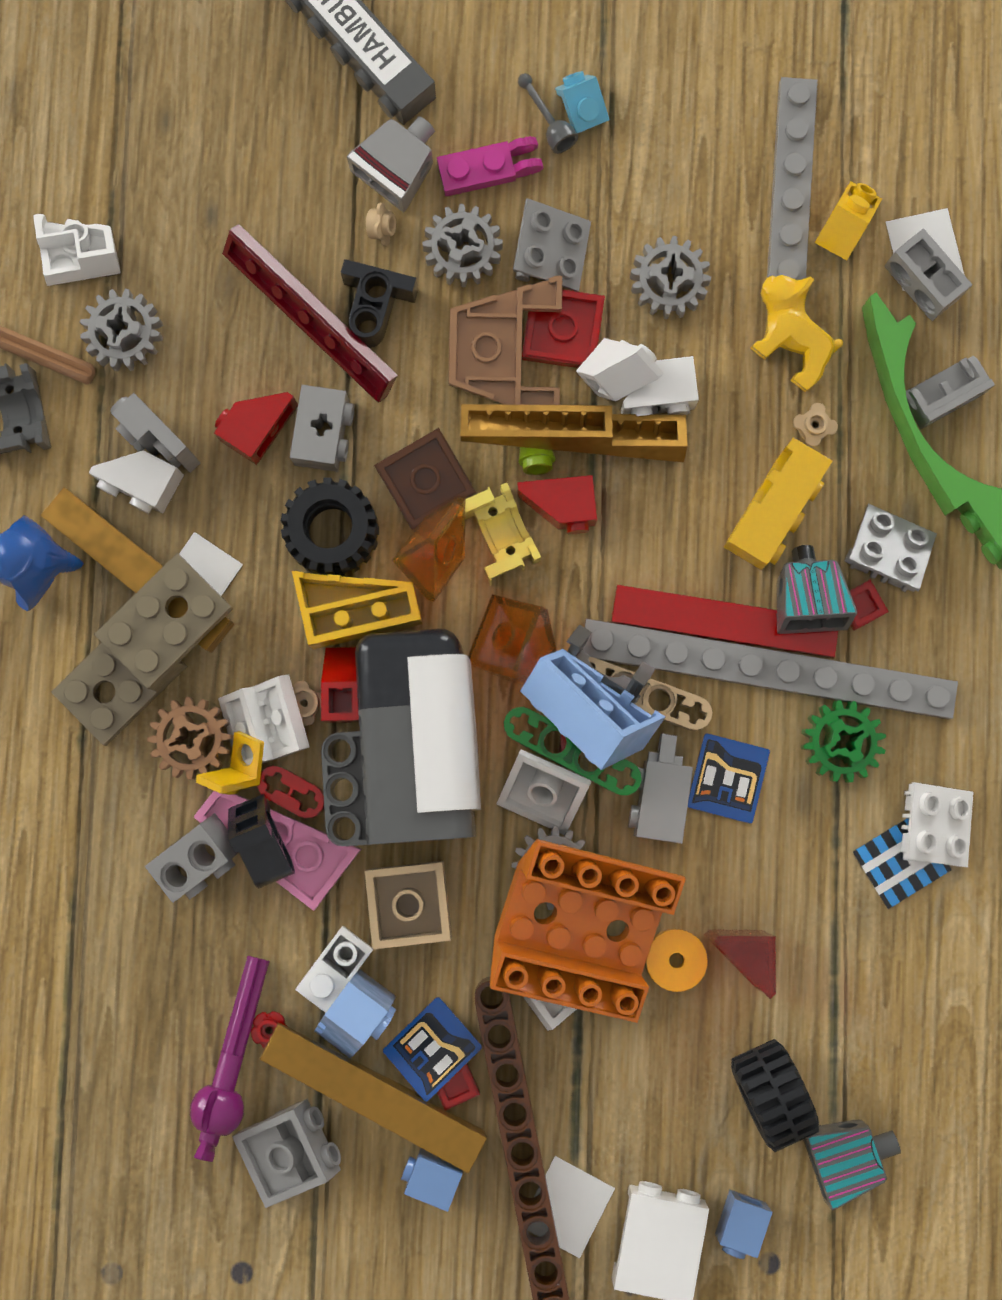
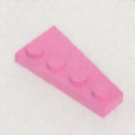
[194,791,362,911]

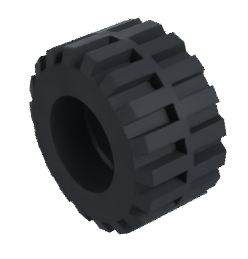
[281,478,379,577]
[731,1039,819,1152]

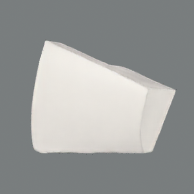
[33,214,121,286]

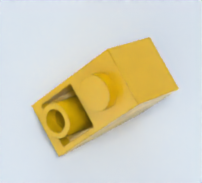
[815,181,882,261]

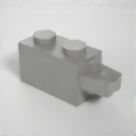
[628,733,693,844]

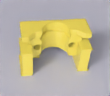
[455,483,541,586]

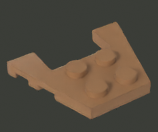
[448,275,562,405]

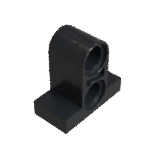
[341,259,418,348]
[228,794,295,889]

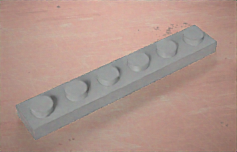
[767,77,817,280]

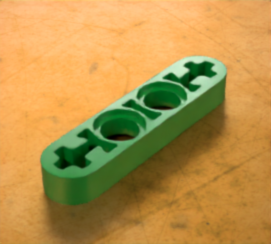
[504,707,642,796]

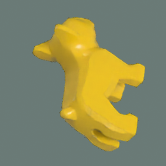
[750,275,843,392]

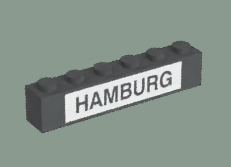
[285,0,436,125]

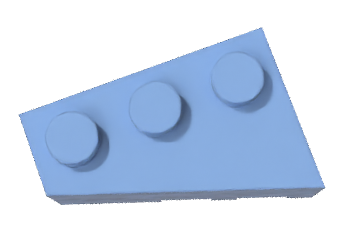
[520,649,665,770]
[314,969,396,1059]

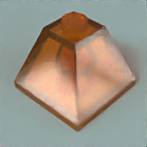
[468,594,557,686]

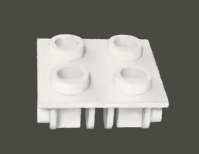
[900,782,973,867]

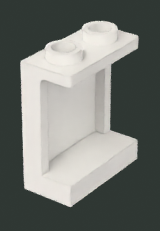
[611,1181,709,1300]

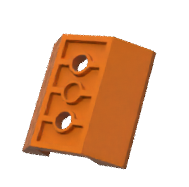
[489,839,686,1023]

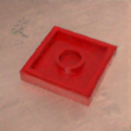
[522,290,605,368]

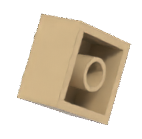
[365,861,452,950]

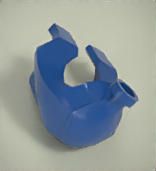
[0,515,84,611]

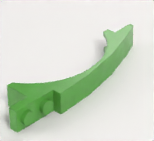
[862,292,1002,569]

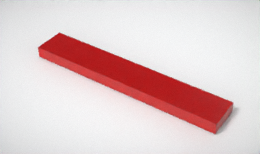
[611,585,838,658]

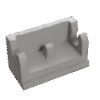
[906,356,995,429]

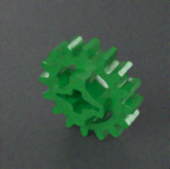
[801,700,886,783]

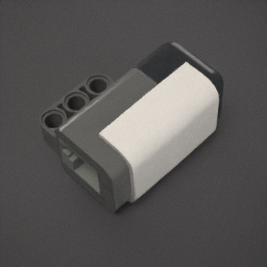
[321,628,481,846]

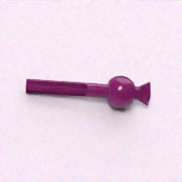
[190,956,270,1162]

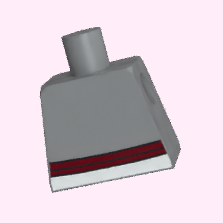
[347,116,435,213]

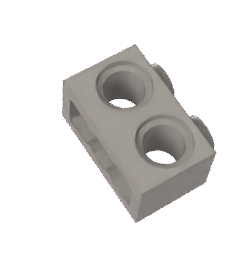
[884,228,972,321]
[144,813,239,903]

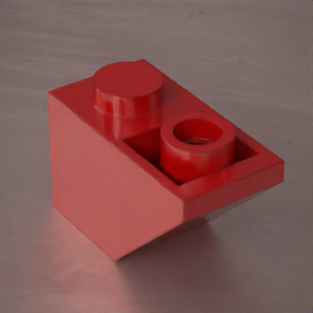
[321,647,359,723]

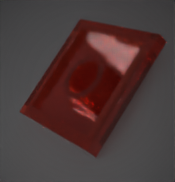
[704,929,776,999]

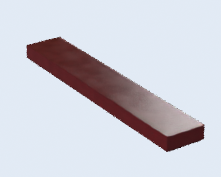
[222,224,398,403]

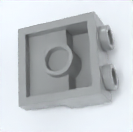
[110,393,201,473]
[232,1099,341,1208]

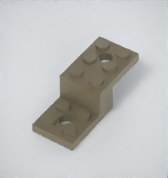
[51,553,233,746]

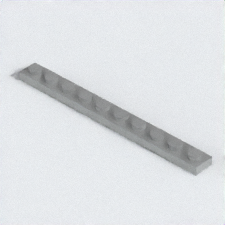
[582,619,958,719]

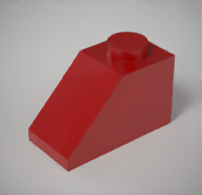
[214,392,298,465]
[517,475,597,534]

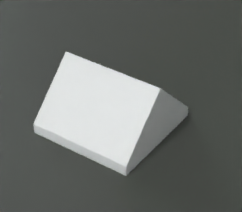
[497,749,591,835]

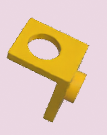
[196,731,264,795]

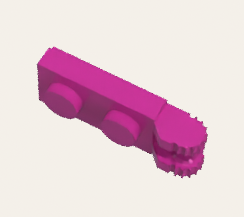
[437,136,544,197]

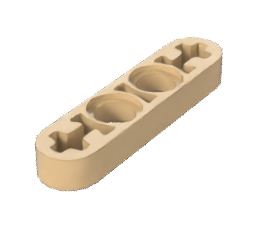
[589,657,713,731]

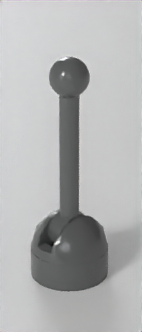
[518,73,578,154]

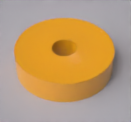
[645,928,708,992]

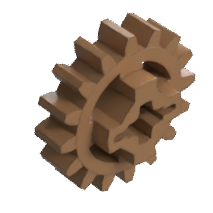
[147,697,233,780]

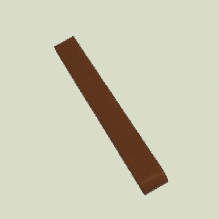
[475,976,570,1300]

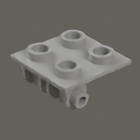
[513,198,591,292]
[844,504,937,592]

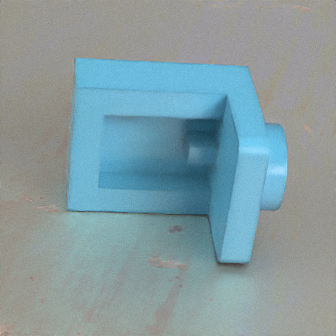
[555,71,610,133]

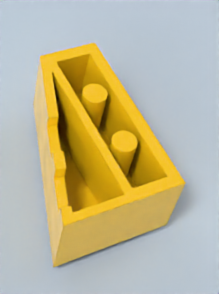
[723,437,833,570]
[292,571,423,650]

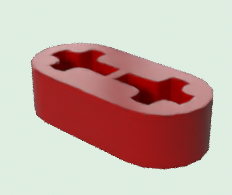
[257,766,324,818]

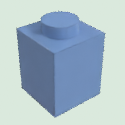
[401,1148,463,1212]
[715,1189,773,1259]

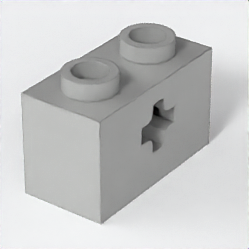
[290,385,354,472]

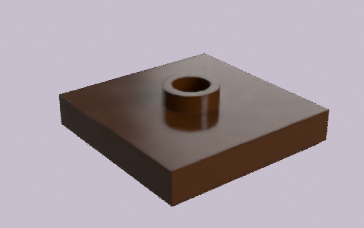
[374,428,476,530]

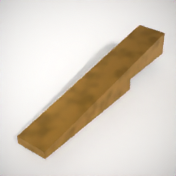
[460,404,687,463]
[40,487,235,653]
[260,1022,487,1174]

